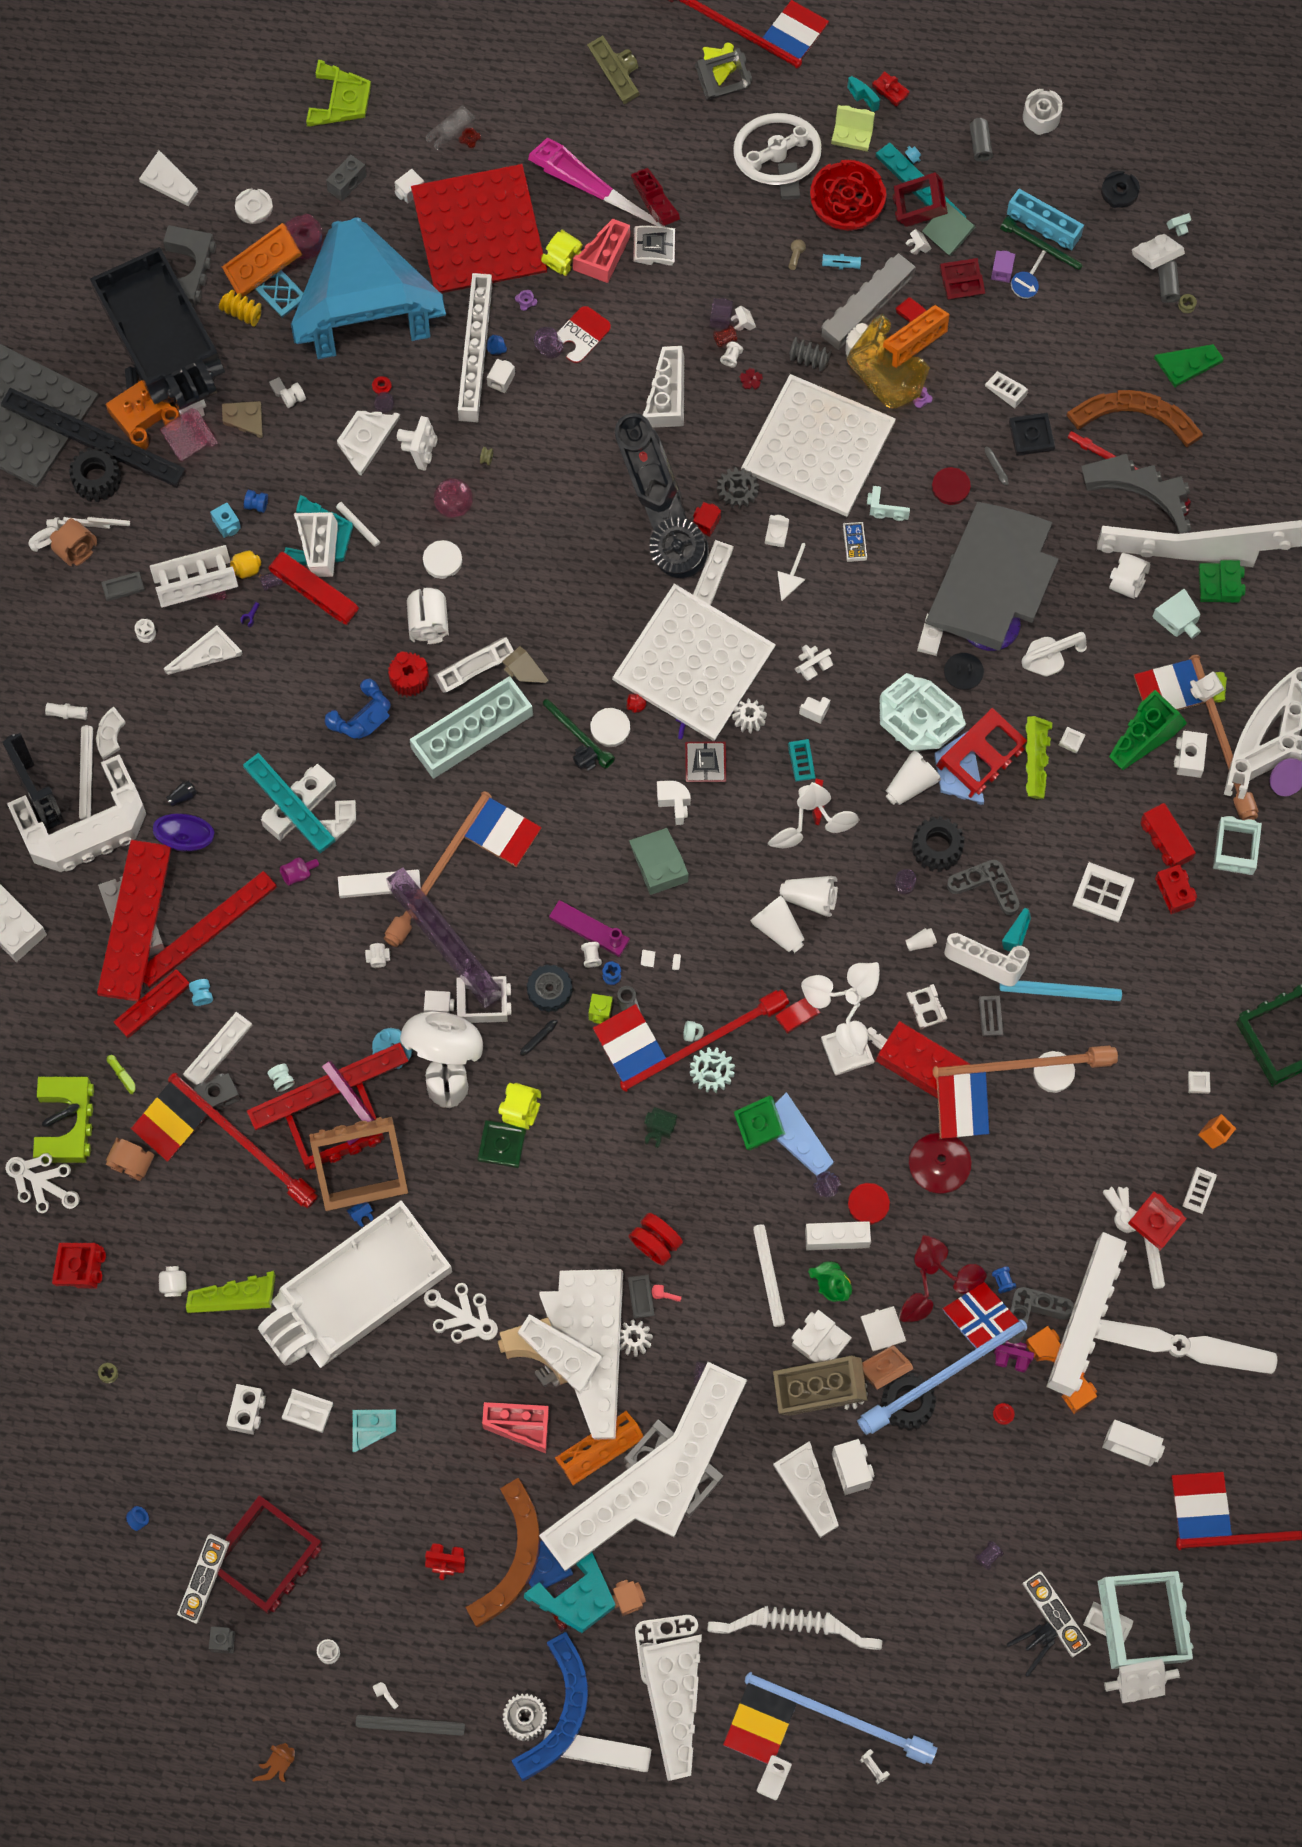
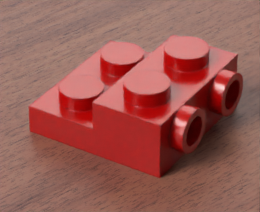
[1128,1192,1187,1250]
[52,1243,106,1289]

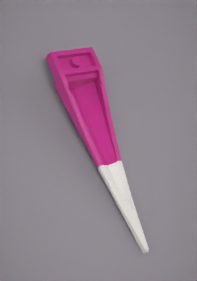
[528,138,665,227]

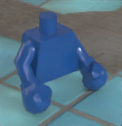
[325,679,391,739]

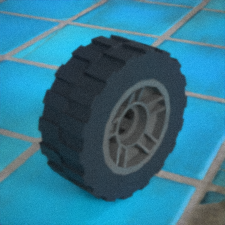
[527,965,572,1012]

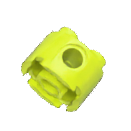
[541,230,583,276]
[499,1083,541,1129]

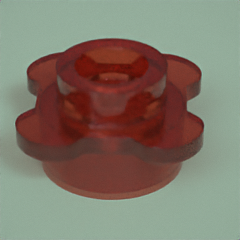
[459,128,481,148]

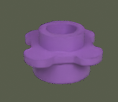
[515,290,537,311]
[910,387,932,408]

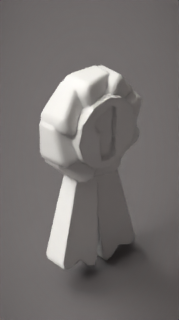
[1103,1187,1137,1233]

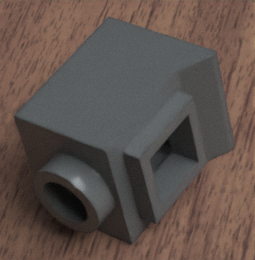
[209,1627,235,1654]

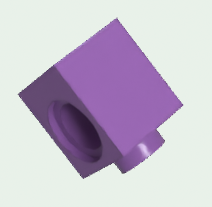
[991,251,1015,283]

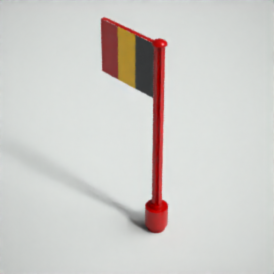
[131,1073,318,1209]

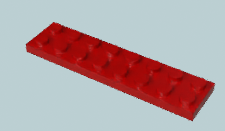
[97,840,172,1002]

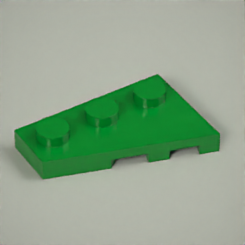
[1154,344,1224,387]

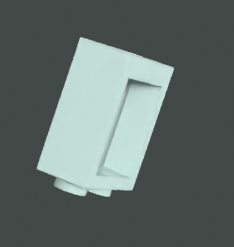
[1213,816,1262,875]

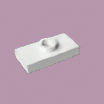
[917,614,943,656]

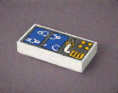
[843,522,867,562]

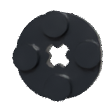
[1101,171,1140,208]

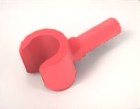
[652,1285,681,1302]

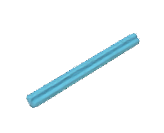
[1000,980,1122,1001]

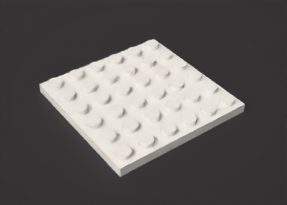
[741,374,896,517]
[612,584,775,741]

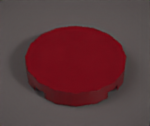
[932,467,971,505]

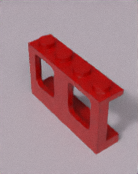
[936,708,1027,798]

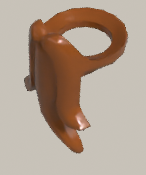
[252,1743,295,1782]

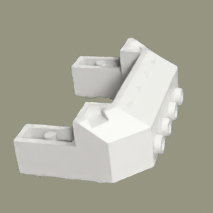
[7,755,146,872]

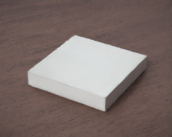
[821,1032,874,1076]

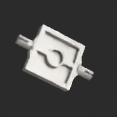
[1104,1659,1180,1703]

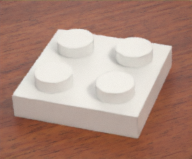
[1132,234,1185,269]

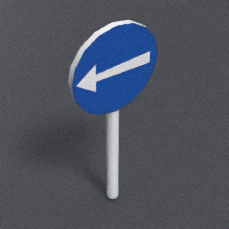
[1011,250,1046,298]

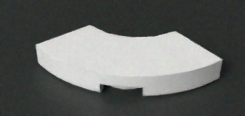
[96,707,126,760]

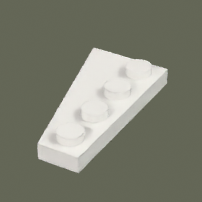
[518,1314,603,1394]
[773,1441,839,1538]

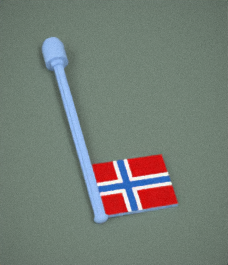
[857,1282,1027,1435]

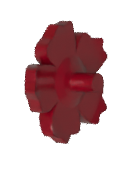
[739,368,763,390]

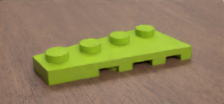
[186,1271,275,1313]

